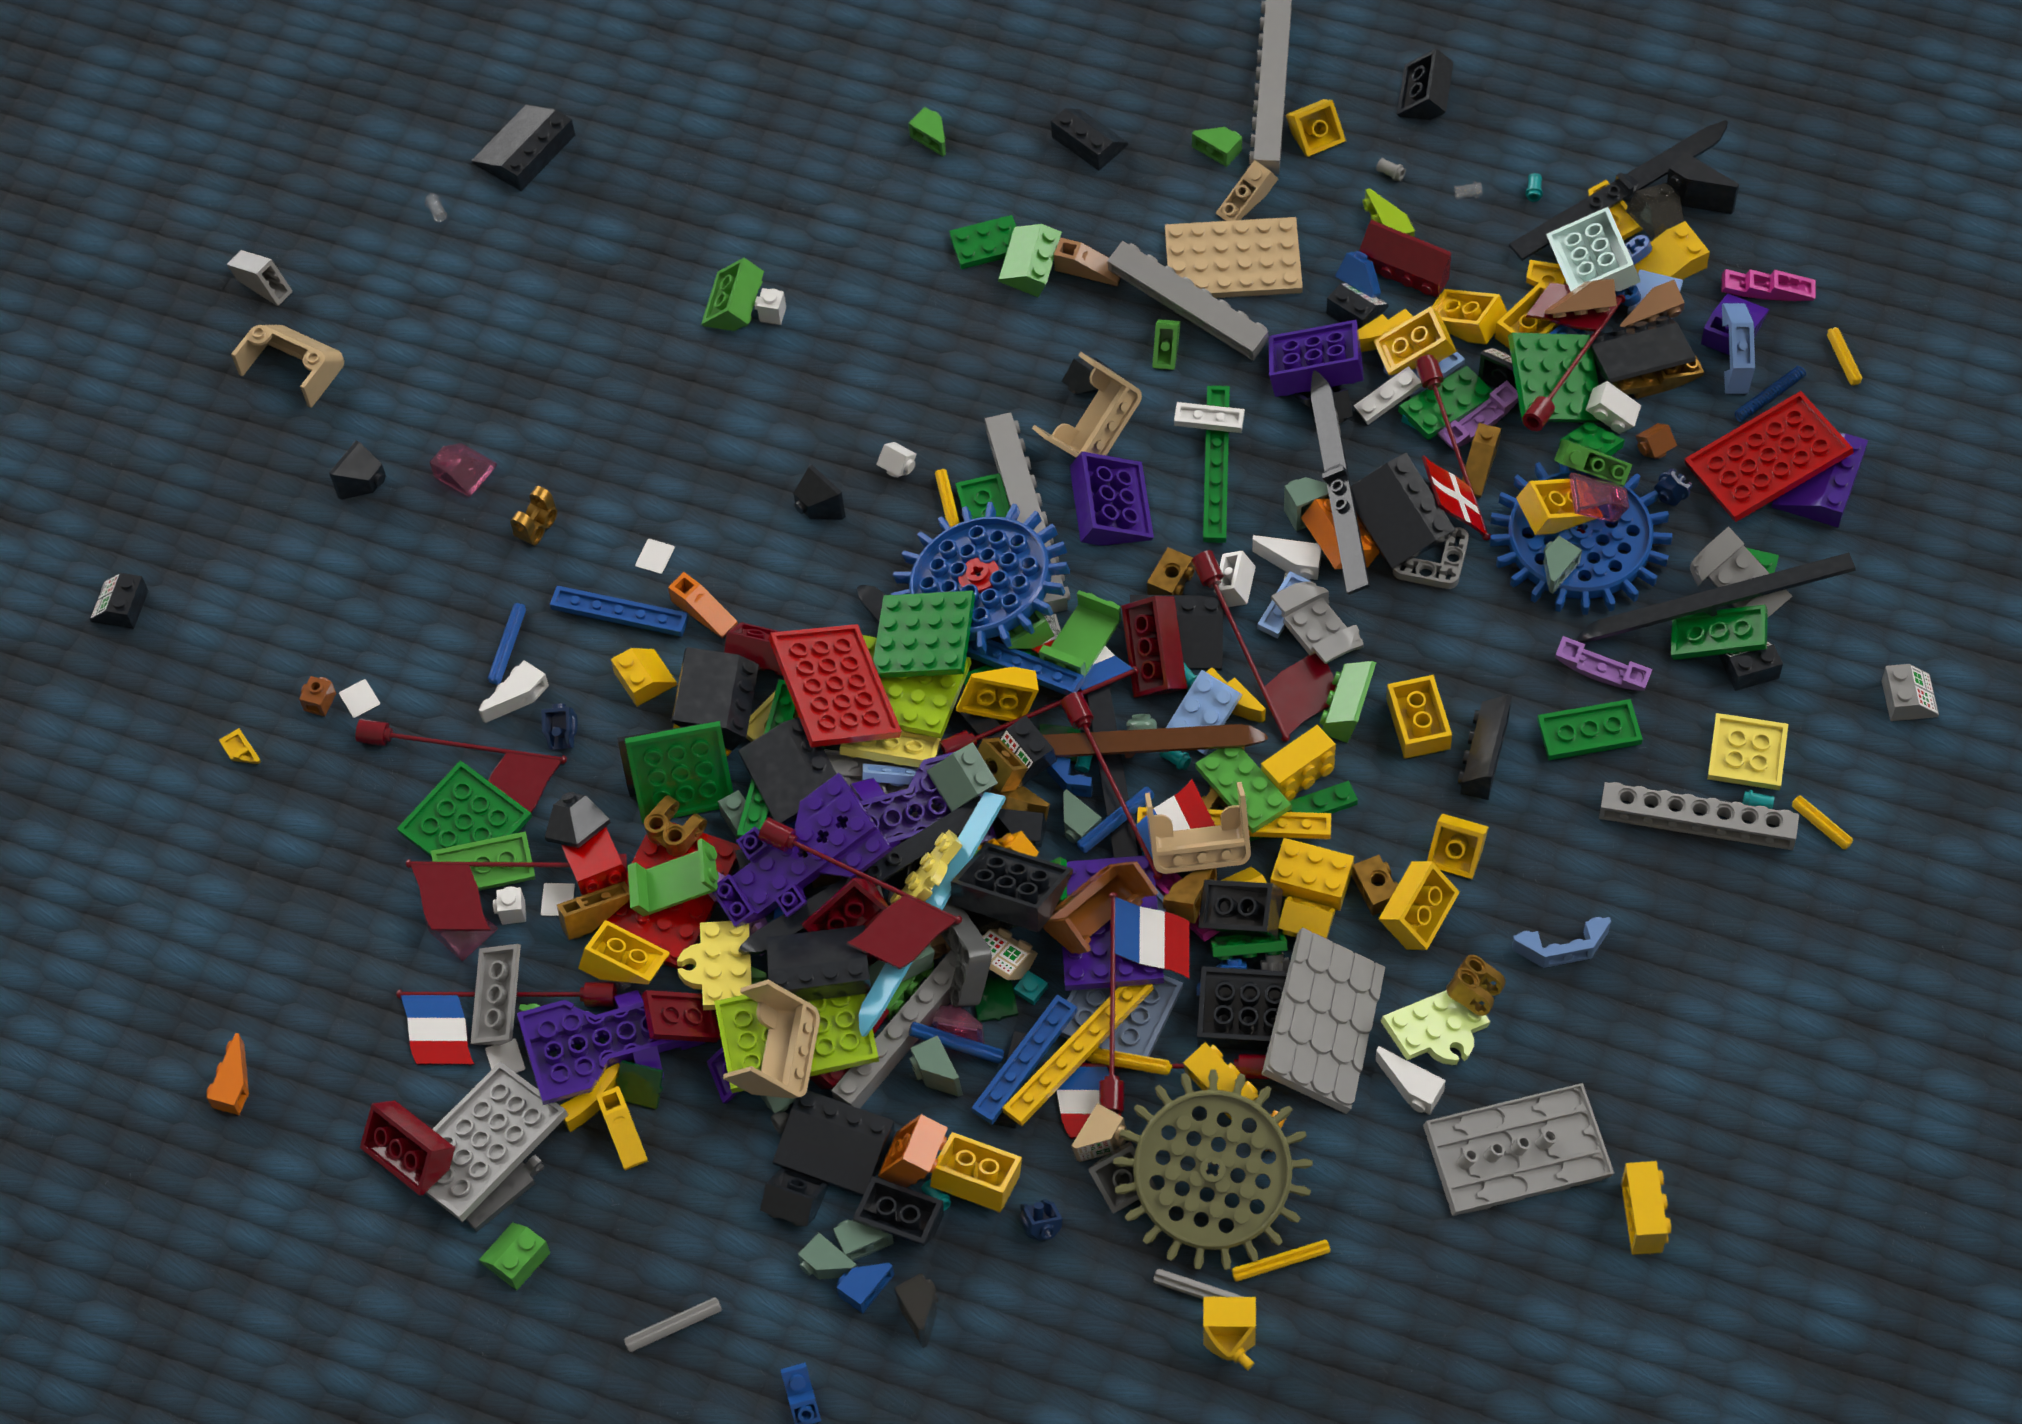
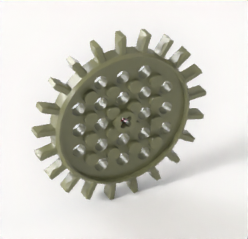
[1113,1069,1313,1270]

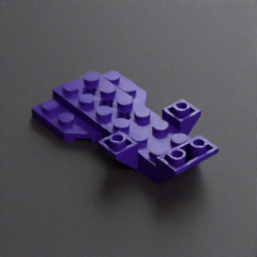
[822,751,997,848]
[712,773,893,928]
[517,990,705,1105]

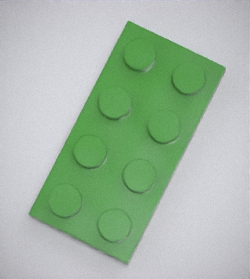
[1195,747,1292,834]
[431,832,535,891]

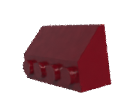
[1359,220,1451,298]
[1121,596,1187,698]
[724,622,783,676]
[360,1100,455,1195]

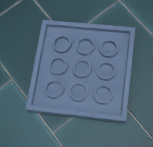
[1059,975,1183,1057]

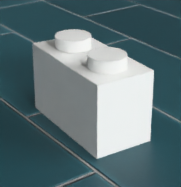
[1586,381,1641,434]
[1214,551,1256,607]

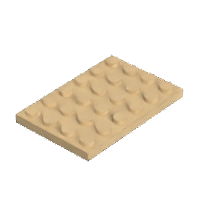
[1165,217,1303,298]

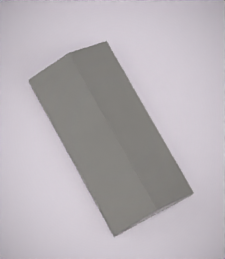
[471,944,521,1045]

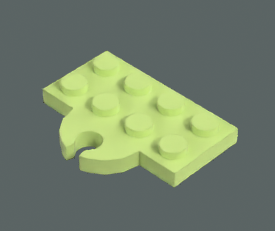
[1381,990,1490,1065]

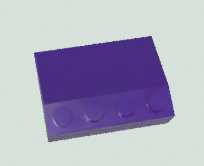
[1269,320,1364,397]
[1771,434,1868,528]
[1070,451,1154,546]

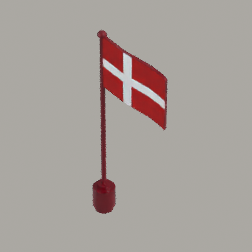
[1416,354,1491,541]

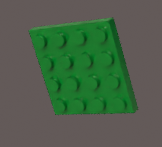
[1508,332,1602,423]
[873,591,975,678]
[625,721,733,824]
[397,760,532,858]

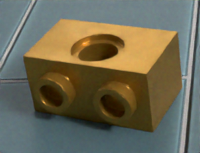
[1147,547,1195,595]
[977,738,1028,792]
[1352,855,1398,916]

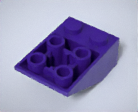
[1701,293,1769,355]

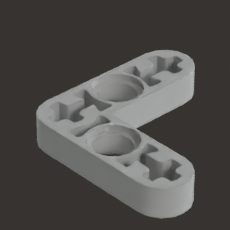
[1393,527,1469,589]

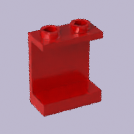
[561,827,628,896]

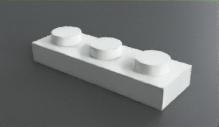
[1354,366,1422,425]
[1174,402,1245,433]

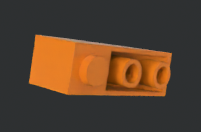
[668,572,738,638]
[206,1033,249,1115]

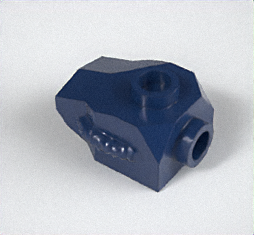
[1653,468,1693,506]
[541,704,578,750]
[1020,1199,1062,1241]

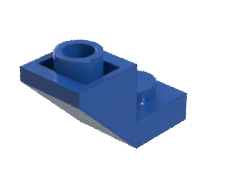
[1047,757,1092,797]
[780,1362,821,1424]

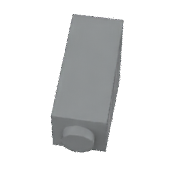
[227,250,293,306]

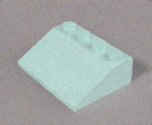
[1546,207,1641,291]

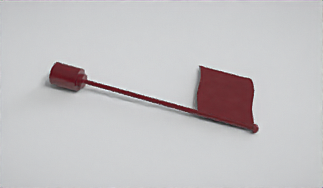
[1522,283,1626,431]
[1191,550,1336,742]
[355,719,567,813]
[758,818,962,969]
[406,853,627,931]

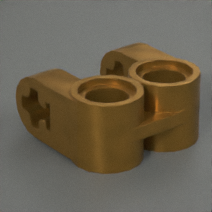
[510,486,557,545]
[644,796,707,856]
[1446,955,1506,1016]

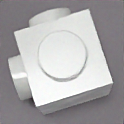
[755,288,786,325]
[876,442,916,477]
[493,887,526,925]

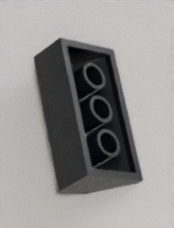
[1457,695,1512,800]

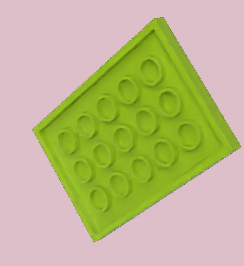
[863,635,971,739]
[714,994,879,1093]

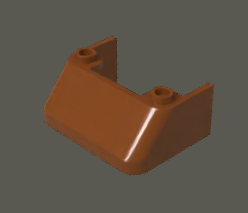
[1043,861,1159,954]

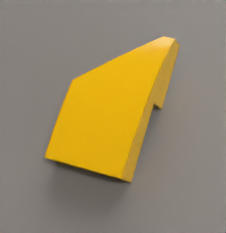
[219,728,261,764]

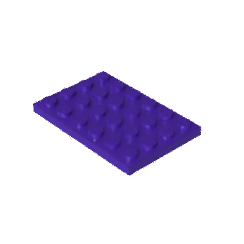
[1062,856,1164,991]

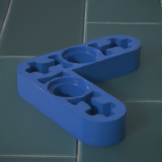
[1615,235,1652,306]

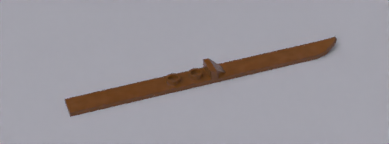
[982,724,1268,758]

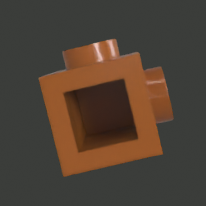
[1636,423,1677,459]
[299,676,336,716]

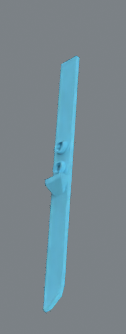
[859,792,1006,1037]

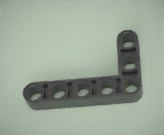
[941,896,992,1007]

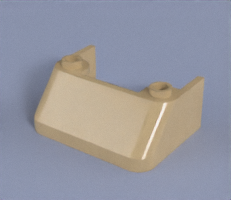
[231,325,344,408]
[1032,352,1142,458]
[1145,782,1251,874]
[723,980,820,1099]

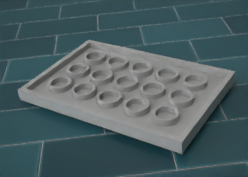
[425,1062,568,1222]

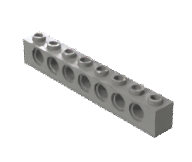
[1599,782,1799,850]

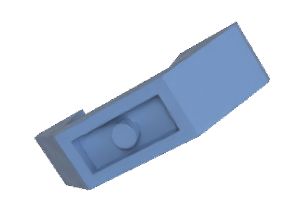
[1722,303,1755,394]
[1512,917,1611,968]

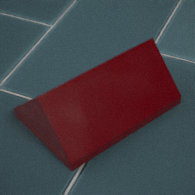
[802,878,889,932]

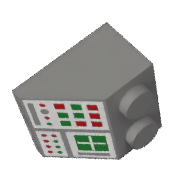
[1881,664,1939,721]

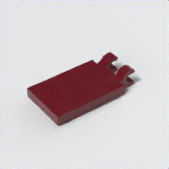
[642,990,721,1043]

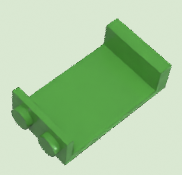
[1039,590,1122,678]
[628,838,719,917]

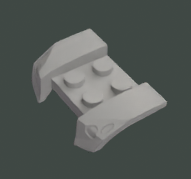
[1690,526,1792,618]
[1271,581,1364,664]

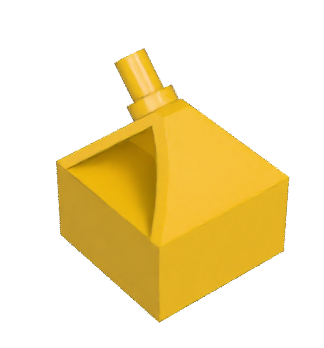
[1203,1297,1256,1370]

